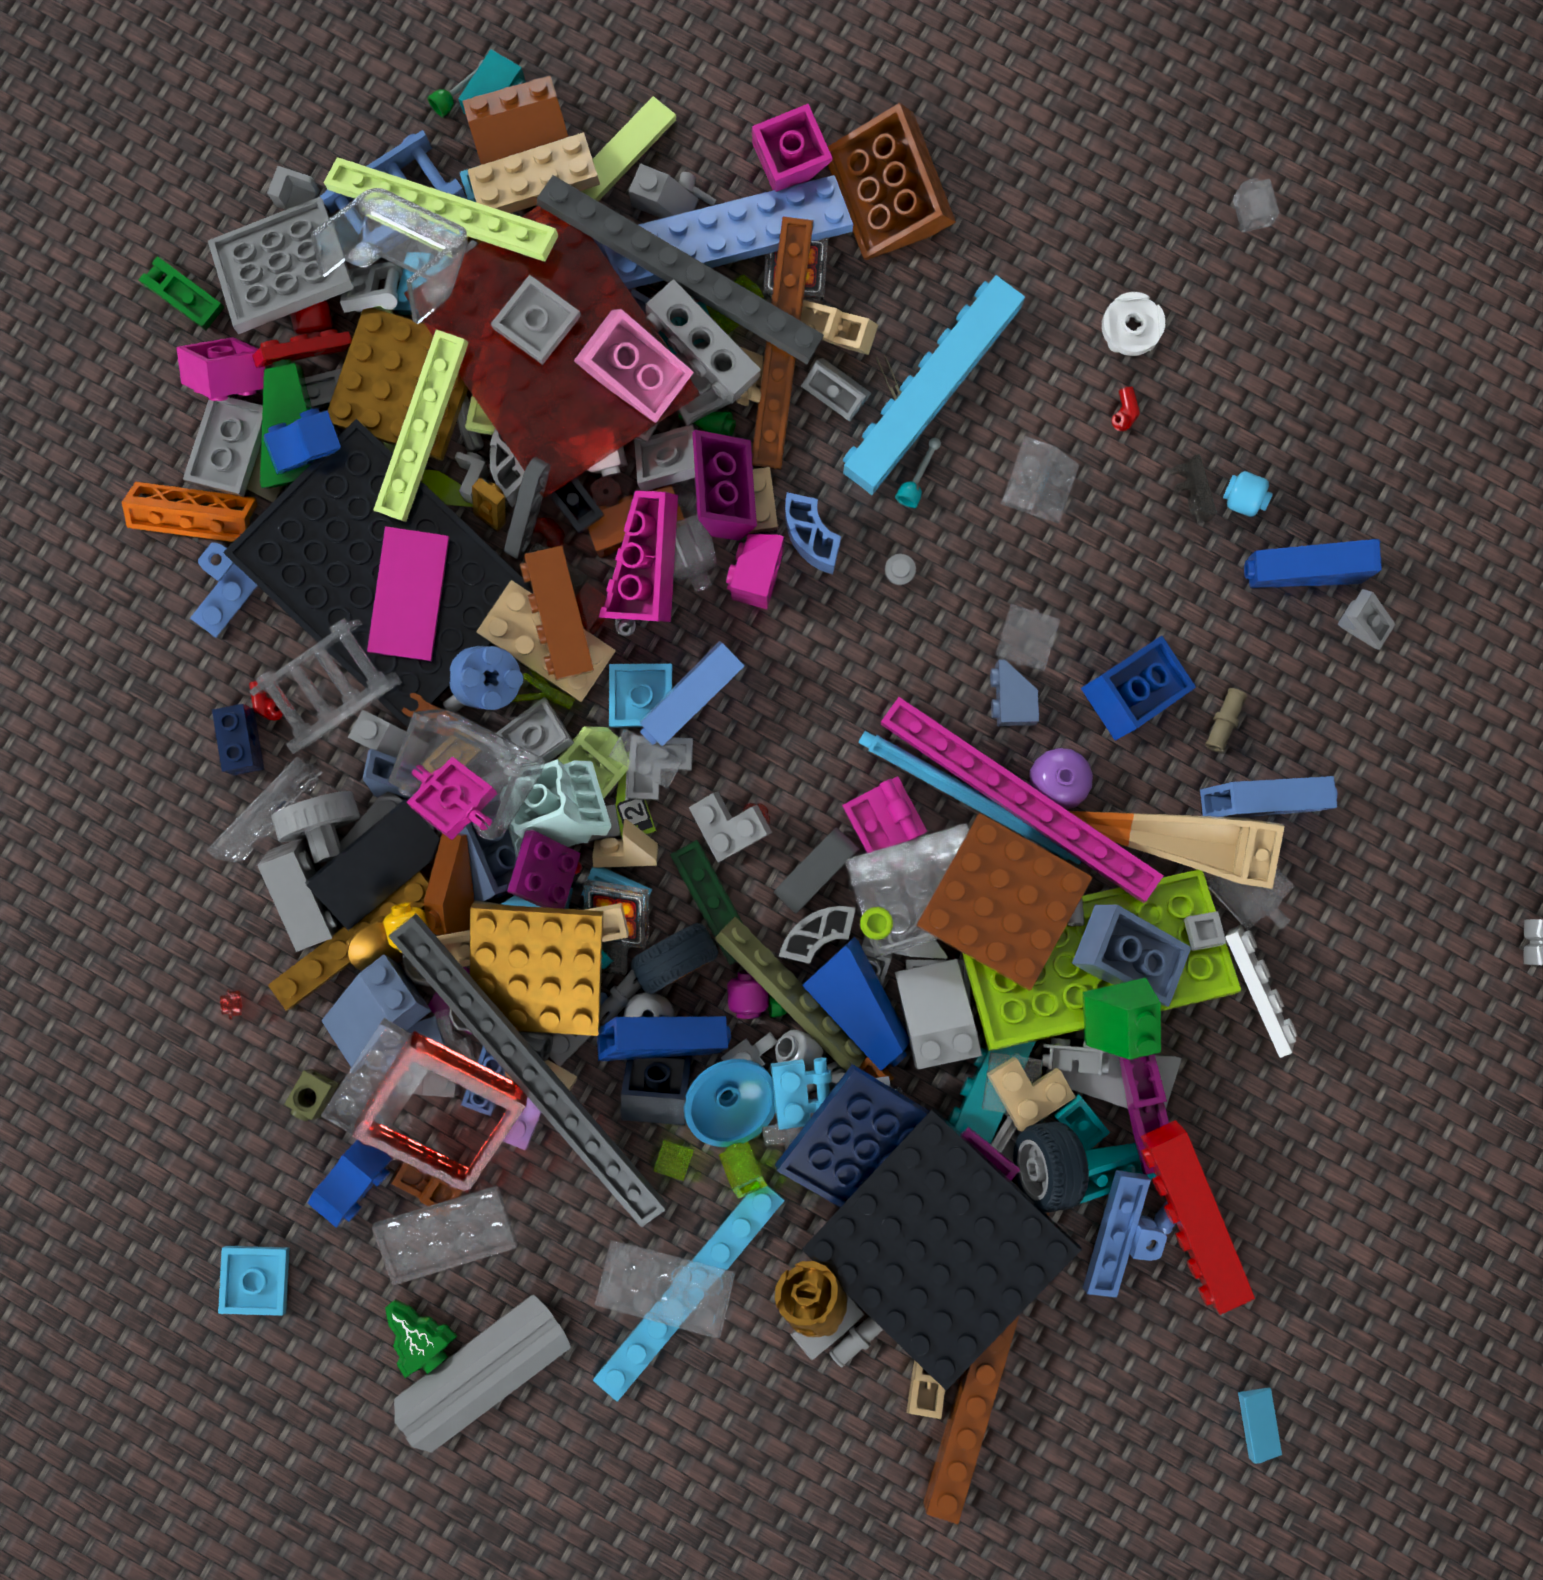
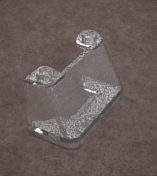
[388,709,546,840]

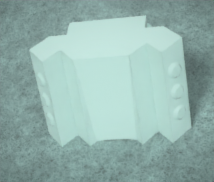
[500,759,611,857]

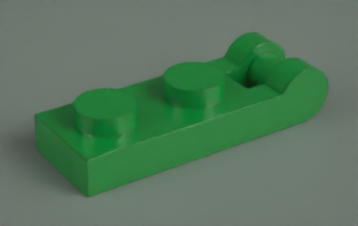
[138,256,225,331]

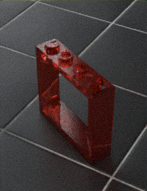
[352,1031,527,1193]

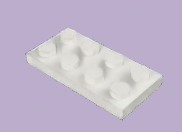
[1225,925,1297,1058]

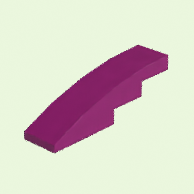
[1119,1054,1169,1174]

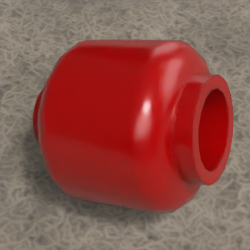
[290,300,333,338]

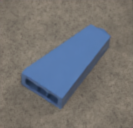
[640,641,744,746]
[1200,776,1338,817]

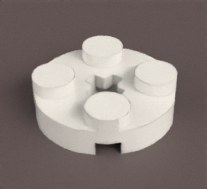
[1102,292,1165,356]

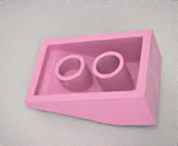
[574,309,694,423]

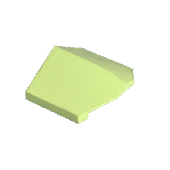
[557,726,629,798]

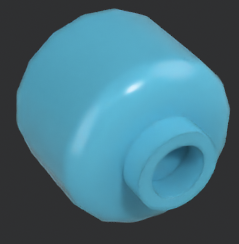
[1223,471,1273,517]

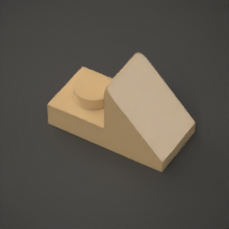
[592,819,658,868]

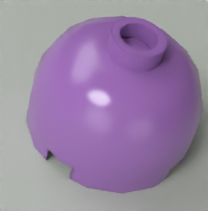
[1029,748,1093,810]

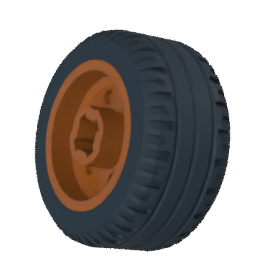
[631,923,718,994]

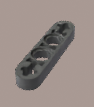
[504,457,551,560]

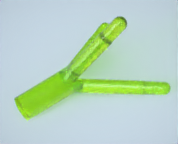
[512,668,575,710]

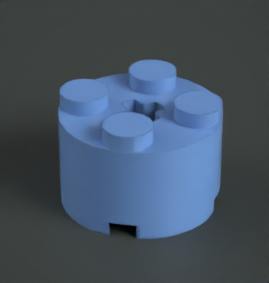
[449,646,523,710]

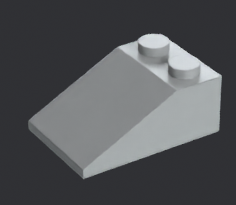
[894,959,982,1069]

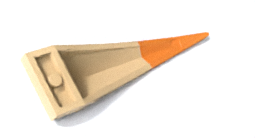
[1069,811,1285,889]

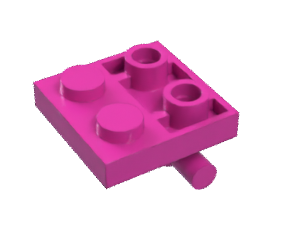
[842,776,928,862]

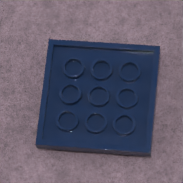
[775,1064,954,1207]

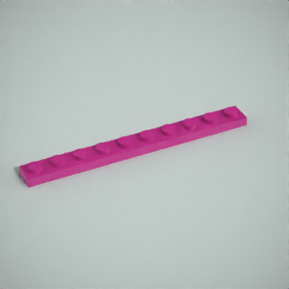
[881,697,1164,903]

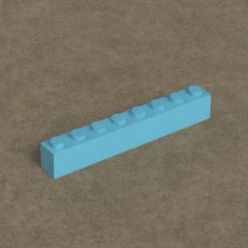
[843,275,1025,495]

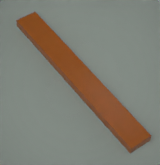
[752,216,813,470]

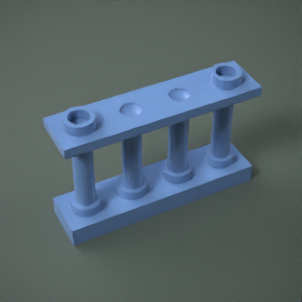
[320,130,467,266]

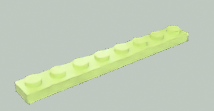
[323,157,559,262]

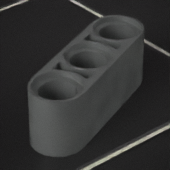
[773,827,859,914]

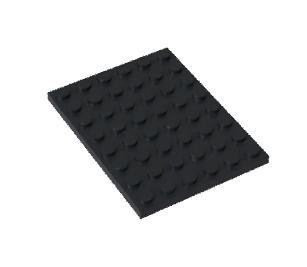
[223,419,533,728]

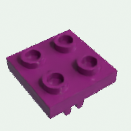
[507,830,581,909]

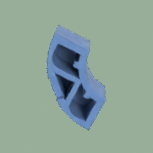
[785,492,841,574]

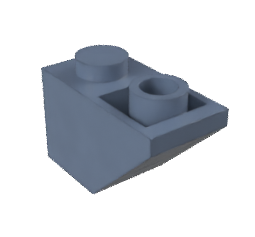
[990,659,1039,726]

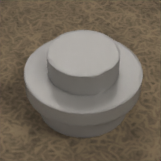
[885,554,916,585]

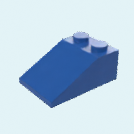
[1081,636,1196,741]

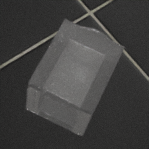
[1233,178,1279,233]

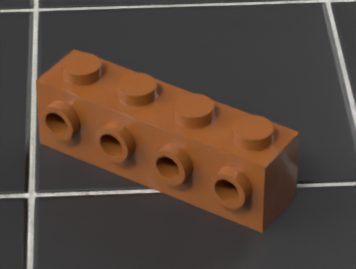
[520,545,594,681]

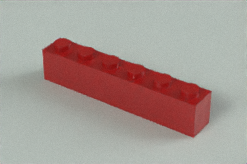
[1140,1120,1255,1315]

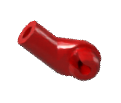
[249,681,284,721]

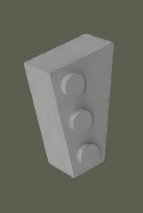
[257,839,338,952]

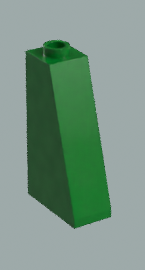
[260,359,316,489]

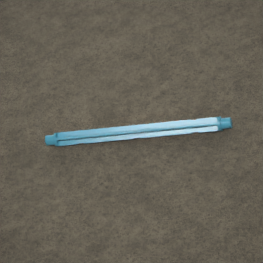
[858,731,1081,865]

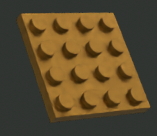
[328,307,483,461]
[470,903,603,1036]

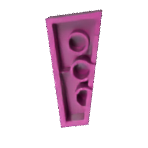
[599,491,678,622]

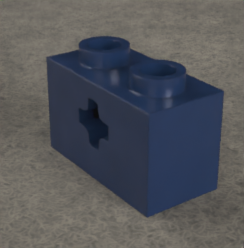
[212,704,264,775]

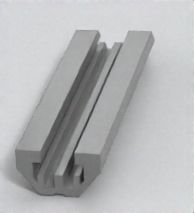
[394,1294,571,1452]

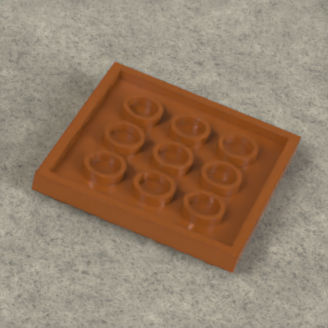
[916,813,1093,991]

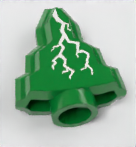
[385,1299,457,1378]

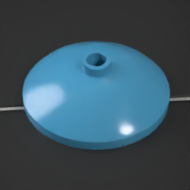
[684,1059,776,1147]

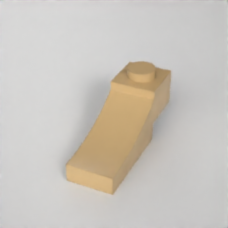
[801,300,878,355]

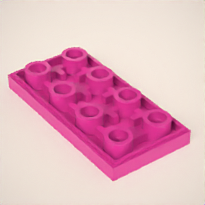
[367,526,450,662]

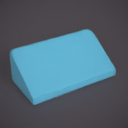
[1238,1387,1282,1464]

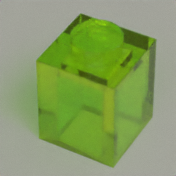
[718,1142,768,1199]

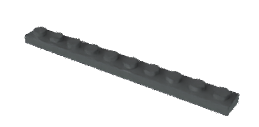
[536,175,824,364]

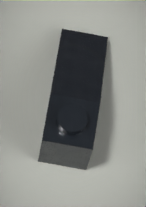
[523,441,604,534]

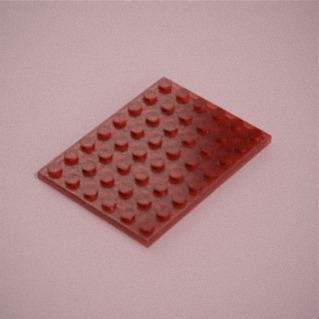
[404,206,700,498]

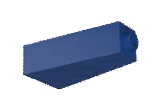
[1244,539,1382,588]
[802,937,910,1071]
[597,1016,731,1061]

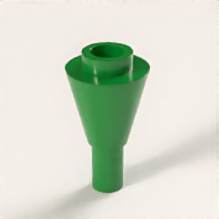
[678,412,736,437]

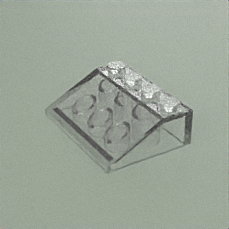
[845,823,969,958]

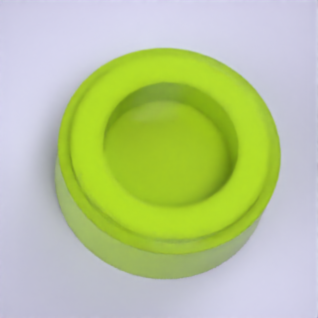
[860,907,893,940]

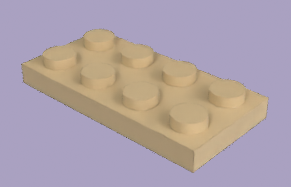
[468,132,600,213]
[476,580,616,702]

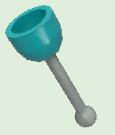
[895,438,941,508]

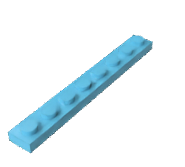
[593,1178,785,1402]

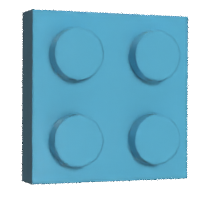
[609,664,673,728]
[218,1246,290,1316]

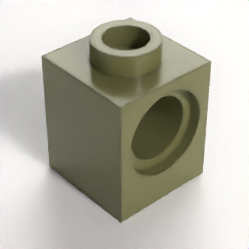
[284,1069,339,1121]

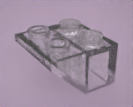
[1000,436,1079,523]

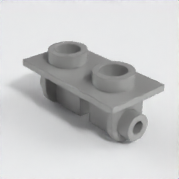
[1042,1038,1109,1075]

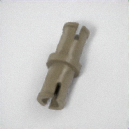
[1205,688,1248,753]

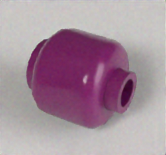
[727,970,769,1019]

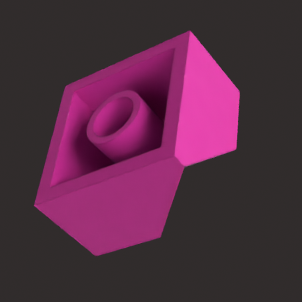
[752,104,832,192]
[177,337,266,401]
[726,534,784,610]

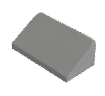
[801,358,871,421]

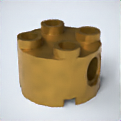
[775,1261,847,1337]

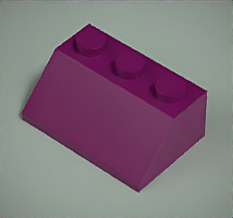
[692,430,757,541]

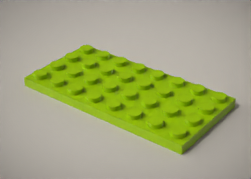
[962,870,1241,1051]

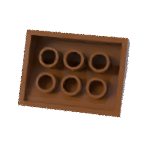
[827,103,956,260]

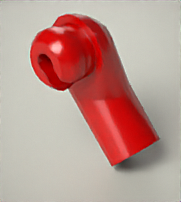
[1111,386,1140,431]

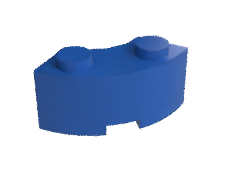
[264,408,341,475]
[308,1133,393,1228]

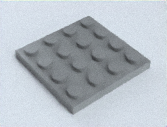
[208,197,354,334]

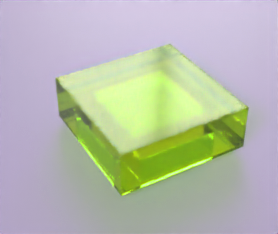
[653,1139,694,1181]

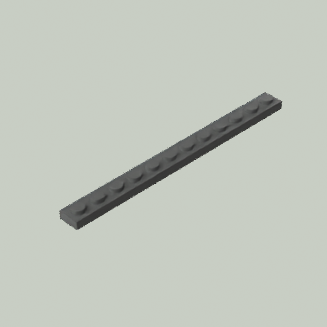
[388,913,667,1227]

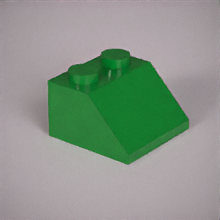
[1082,978,1161,1060]

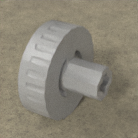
[271,791,360,863]

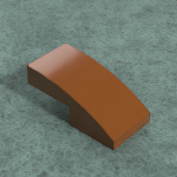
[390,1153,465,1216]

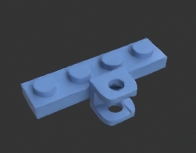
[190,543,258,638]
[1083,1170,1167,1297]

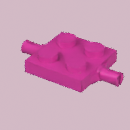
[407,757,497,840]

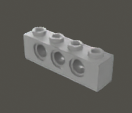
[646,279,761,404]

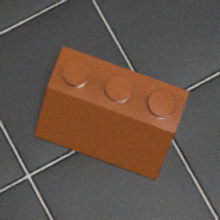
[462,76,568,165]

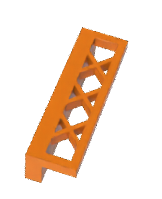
[122,481,257,542]

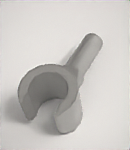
[678,172,717,206]

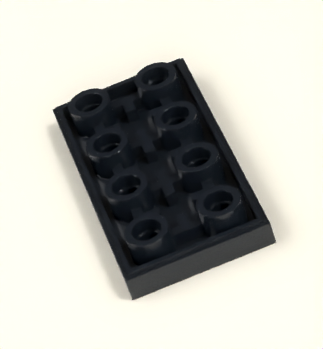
[305,799,441,931]

